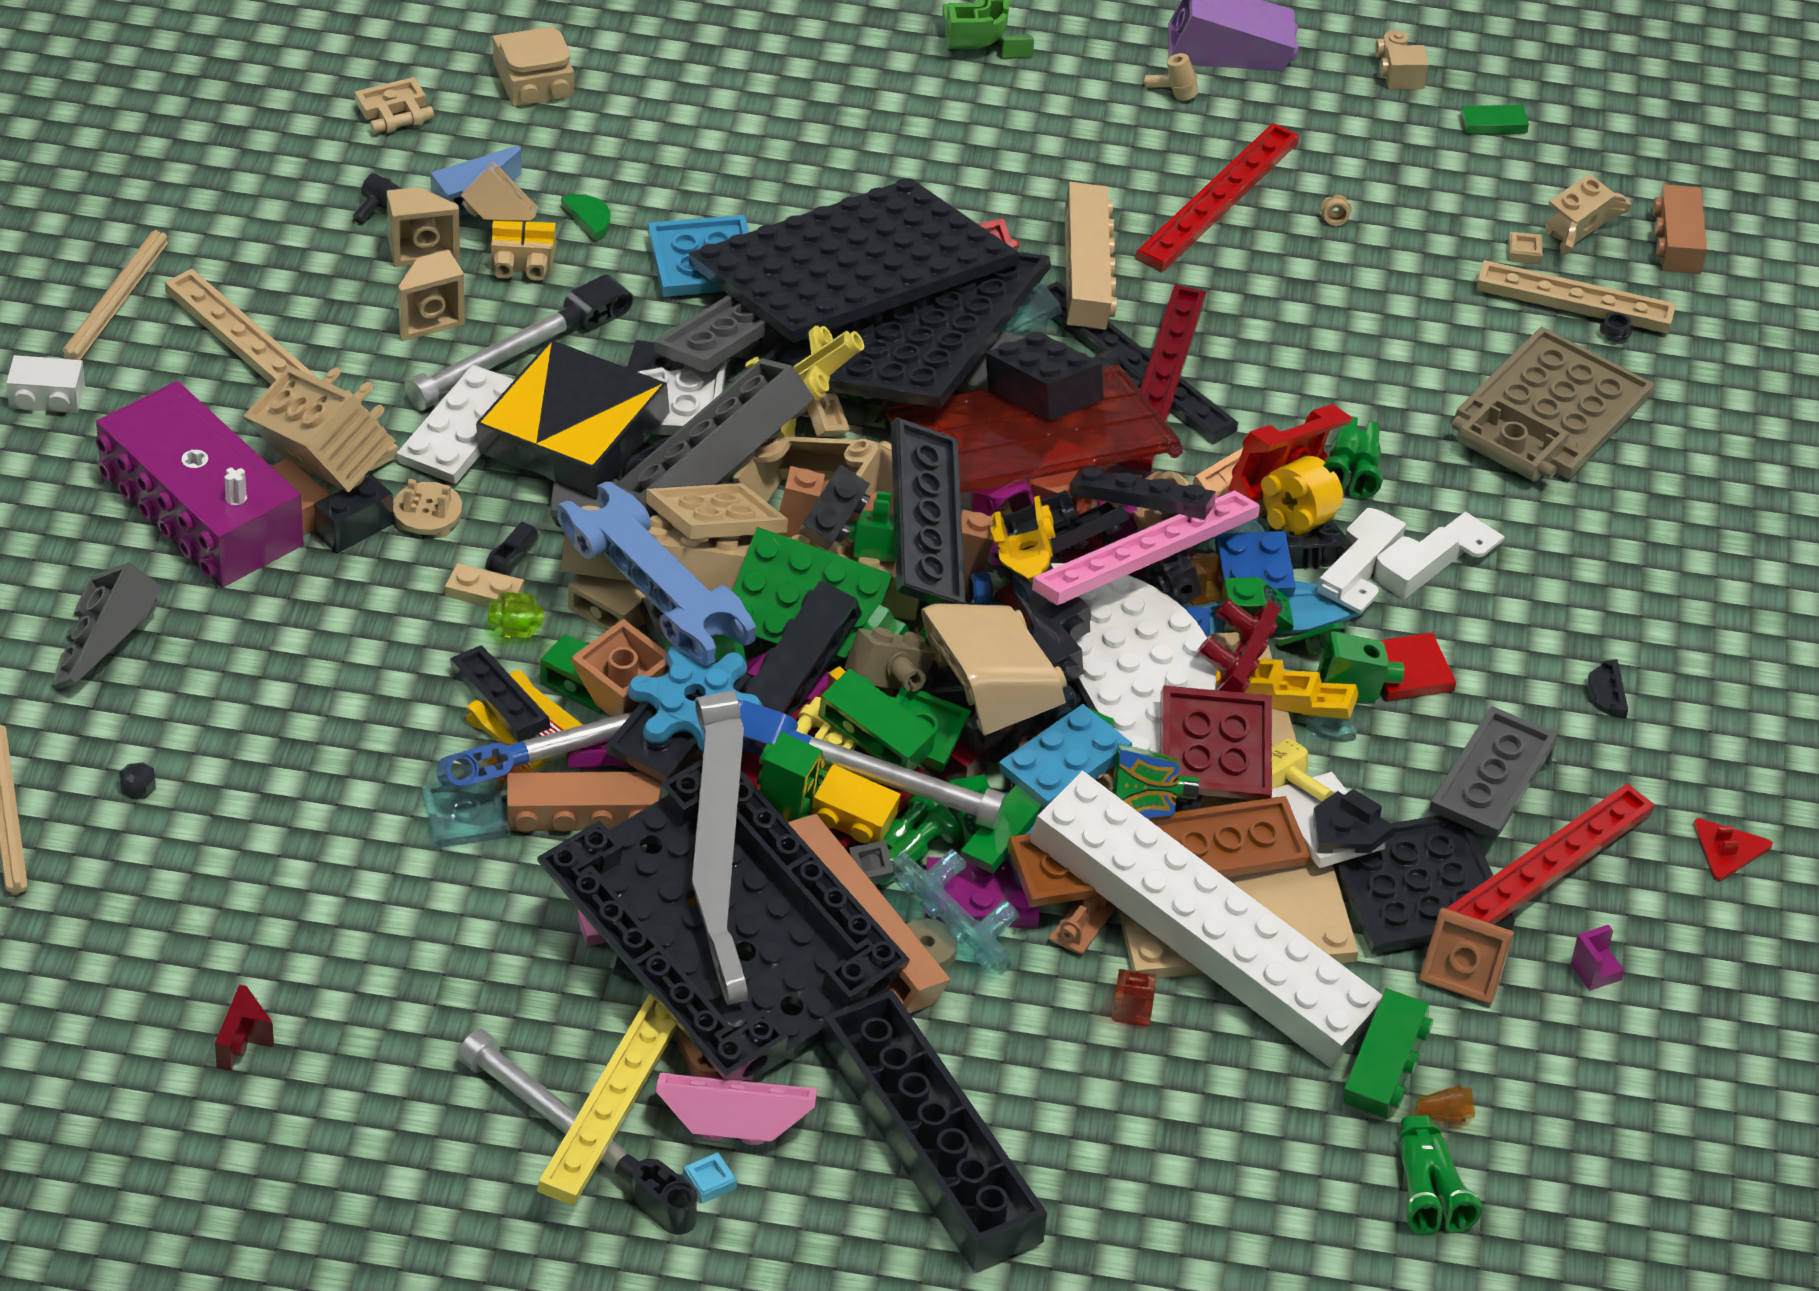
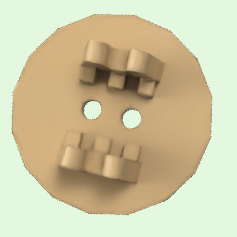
[393,479,462,538]

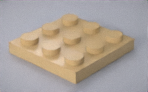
[646,483,788,542]

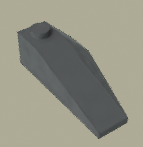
[51,562,162,690]

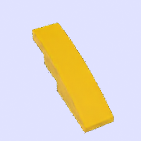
[1215,659,1358,719]

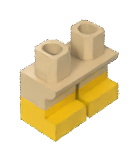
[491,220,556,280]

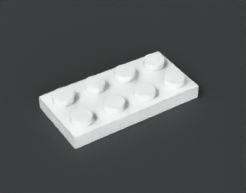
[396,365,514,484]

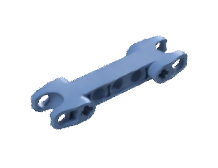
[557,482,756,666]

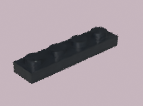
[1070,467,1216,519]
[450,645,551,742]

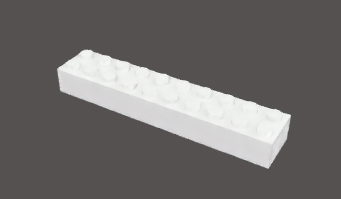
[1030,770,1382,1069]

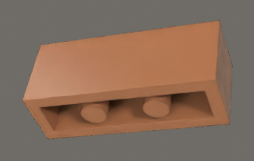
[1653,184,1707,274]

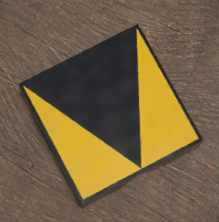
[476,339,670,498]

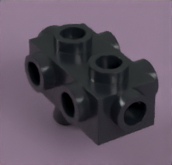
[1142,543,1202,605]

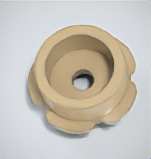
[1320,195,1352,226]

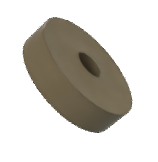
[906,918,958,970]

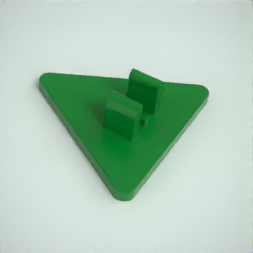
[1277,622,1348,655]

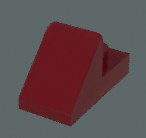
[215,984,274,1071]

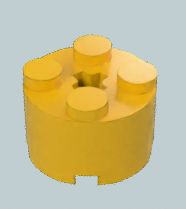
[1261,456,1343,535]

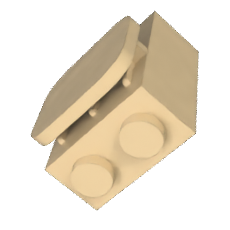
[493,26,574,107]

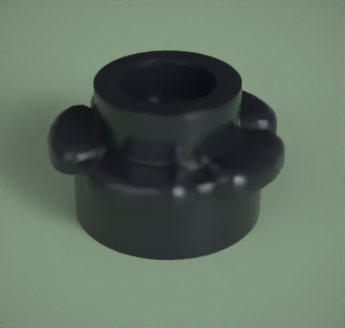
[1599,312,1632,342]

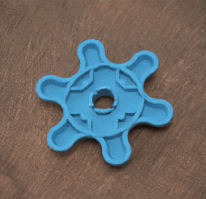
[627,645,763,752]

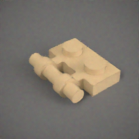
[355,77,434,134]

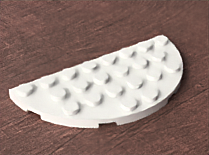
[1051,563,1216,753]

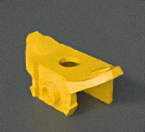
[990,496,1056,582]

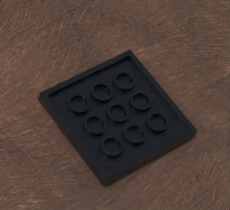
[1333,815,1515,954]

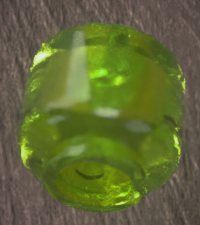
[488,591,544,639]

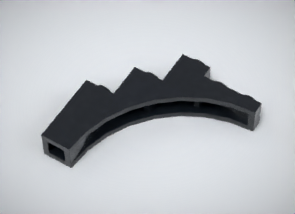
[965,564,1091,755]

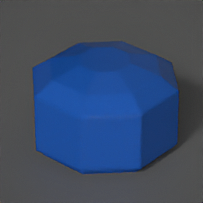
[968,572,993,605]

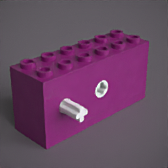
[95,380,304,588]

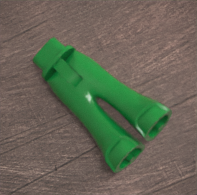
[1399,1115,1483,1235]

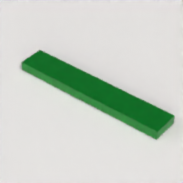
[961,708,1115,873]

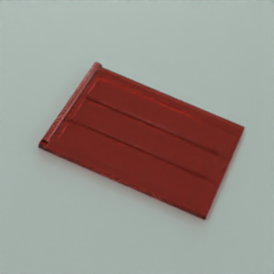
[885,364,1183,493]

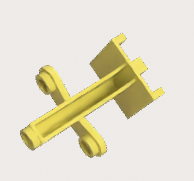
[746,326,864,437]

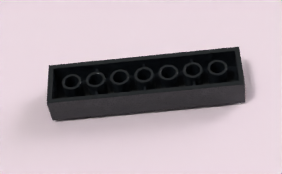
[821,990,1047,1271]

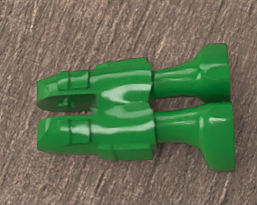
[1323,416,1383,499]
[868,795,962,887]

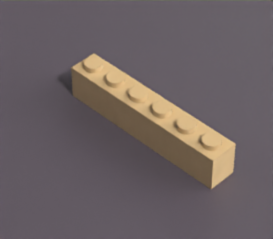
[1064,182,1117,329]

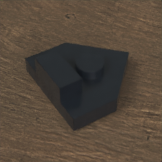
[1313,788,1395,853]

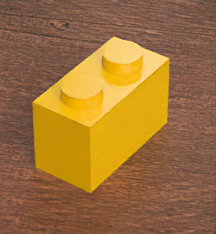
[811,764,901,843]

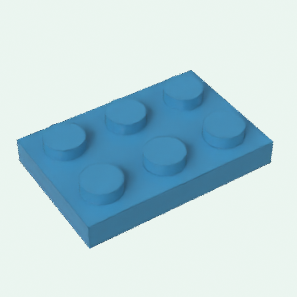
[999,704,1132,808]

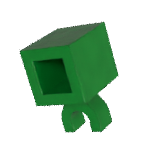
[849,491,895,563]

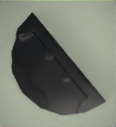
[1586,659,1628,718]

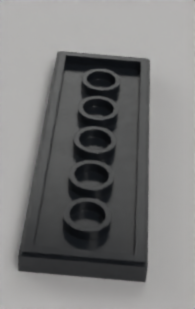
[891,417,965,604]

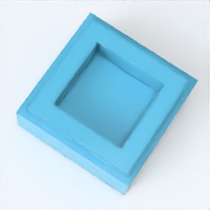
[683,1152,737,1204]

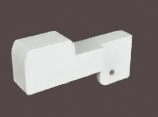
[1317,508,1406,614]
[1374,512,1505,599]

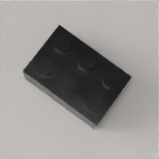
[985,332,1104,421]

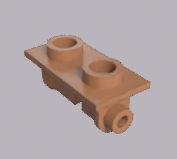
[1049,896,1117,955]

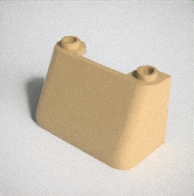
[921,604,1067,736]

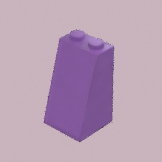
[1168,0,1299,71]

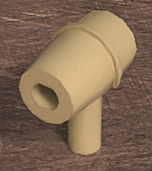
[1144,53,1198,101]

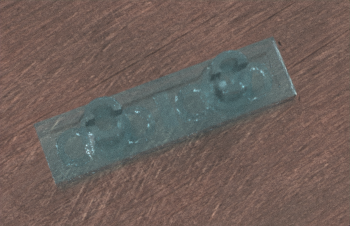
[893,849,1019,976]

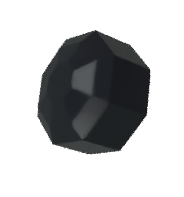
[119,762,156,799]

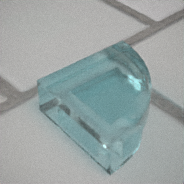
[1306,716,1357,742]

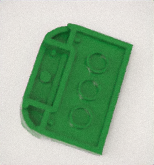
[731,527,893,667]

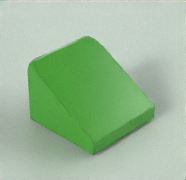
[998,34,1034,59]

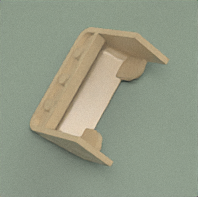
[733,436,893,502]

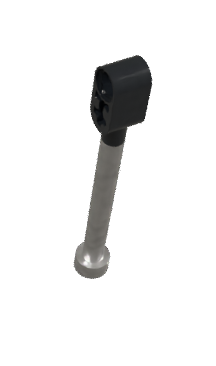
[405,274,634,411]
[458,1029,698,1235]

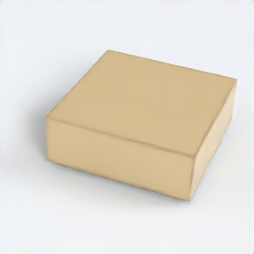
[1508,232,1543,264]

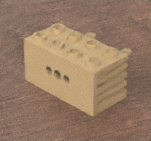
[243,366,396,492]

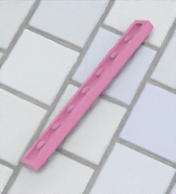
[1032,490,1260,605]

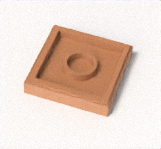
[1419,908,1515,1005]

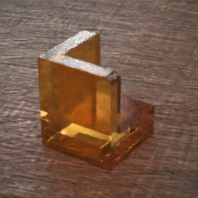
[1189,552,1222,606]

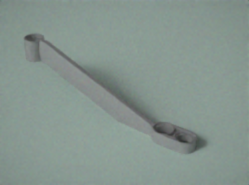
[692,690,748,1005]

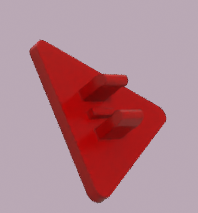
[1693,818,1773,882]

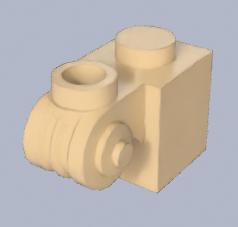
[1375,30,1429,89]

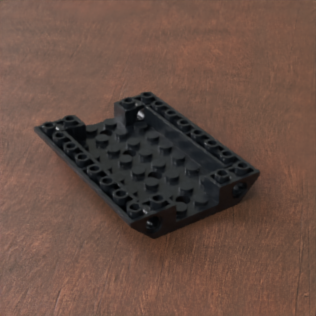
[537,759,910,1080]

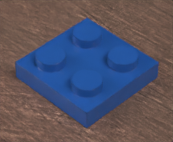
[1215,531,1296,596]

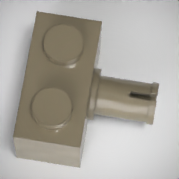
[844,627,936,692]

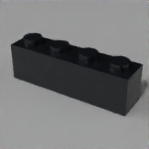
[743,580,862,716]

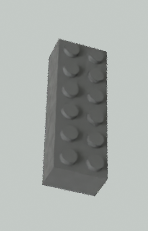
[615,358,814,518]

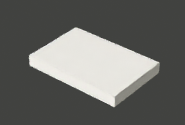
[1271,772,1385,868]

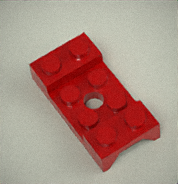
[1228,404,1353,502]

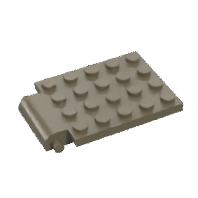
[1452,326,1655,482]

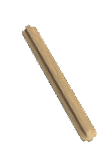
[63,230,167,360]
[0,725,28,896]

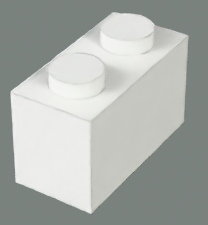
[6,355,85,413]

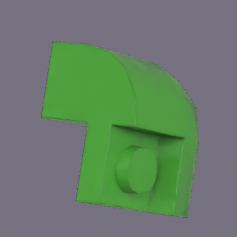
[942,0,1010,49]

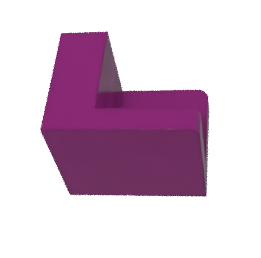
[1570,925,1624,991]

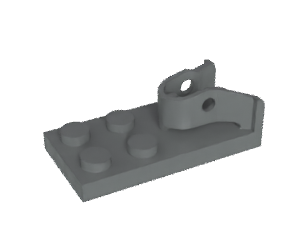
[654,295,783,372]
[1429,706,1558,840]

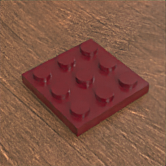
[1160,685,1272,800]

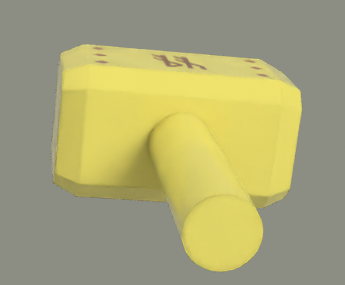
[1272,739,1334,801]

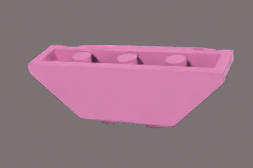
[656,1073,818,1145]

